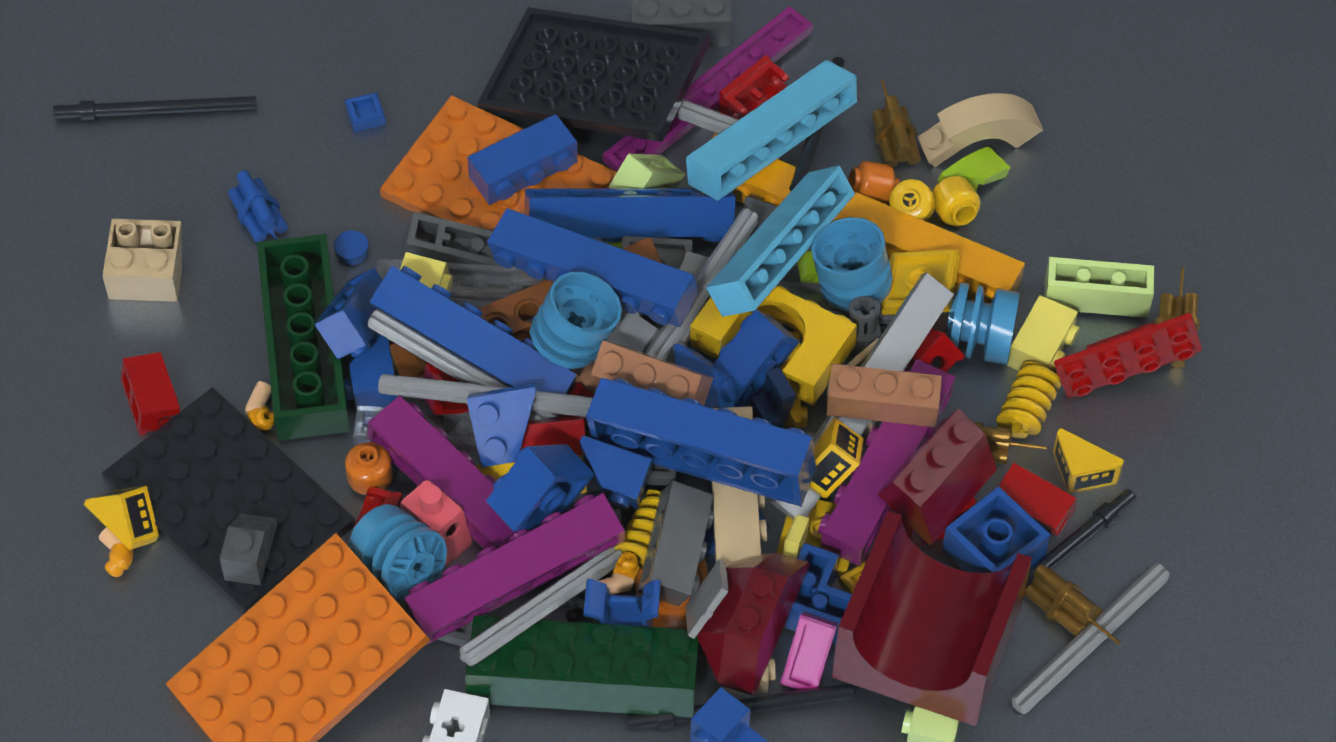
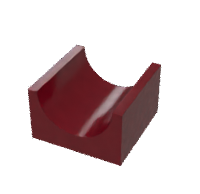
[832,510,1032,726]

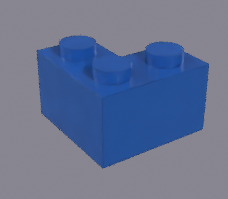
[784,543,852,646]
[690,687,769,742]

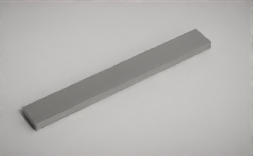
[771,273,954,520]

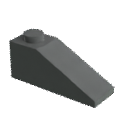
[400,211,508,270]

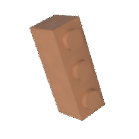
[591,340,713,406]
[826,364,942,427]

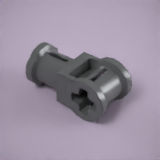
[846,296,881,361]

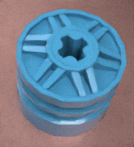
[811,217,893,312]
[530,272,622,369]
[946,282,1020,365]
[348,504,447,601]

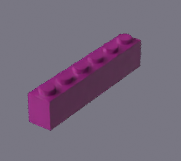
[818,359,956,566]
[367,395,532,549]
[404,493,625,645]

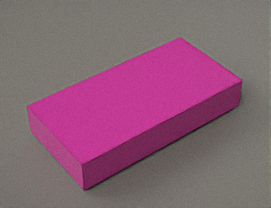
[780,611,839,690]

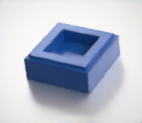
[345,92,386,132]

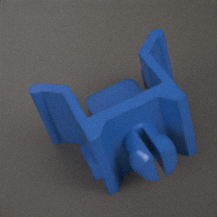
[583,579,661,627]

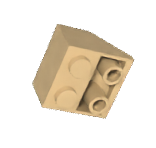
[102,219,182,302]

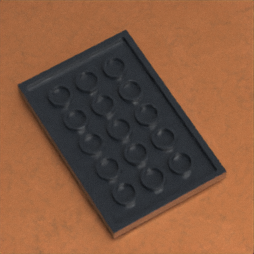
[477,7,710,142]
[102,387,356,614]

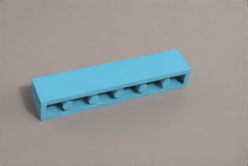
[686,60,857,201]
[706,165,855,317]

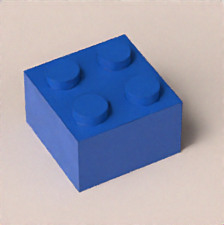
[486,444,595,532]
[942,486,1051,573]

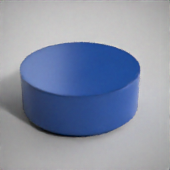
[334,230,369,265]

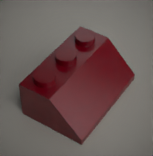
[877,408,997,545]

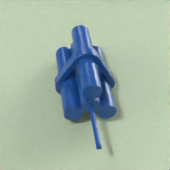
[228,170,288,243]

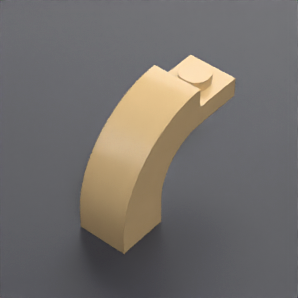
[918,93,1043,167]

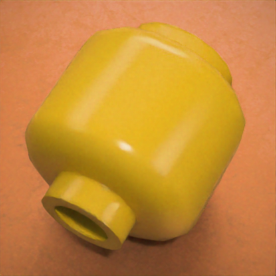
[933,176,981,227]
[889,179,936,221]

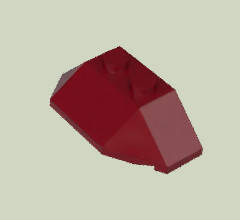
[697,552,810,696]

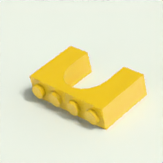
[690,285,857,406]

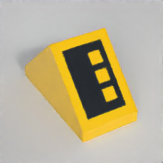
[809,417,864,498]
[1053,428,1124,493]
[84,486,159,550]

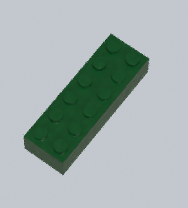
[257,234,350,441]
[465,616,699,718]

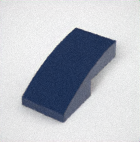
[750,367,796,428]

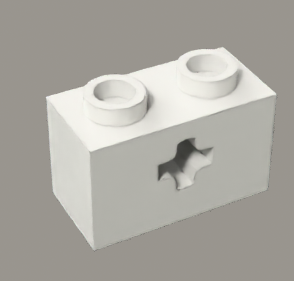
[422,689,490,742]

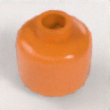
[848,161,900,205]
[344,442,393,495]

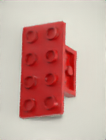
[1054,313,1202,398]

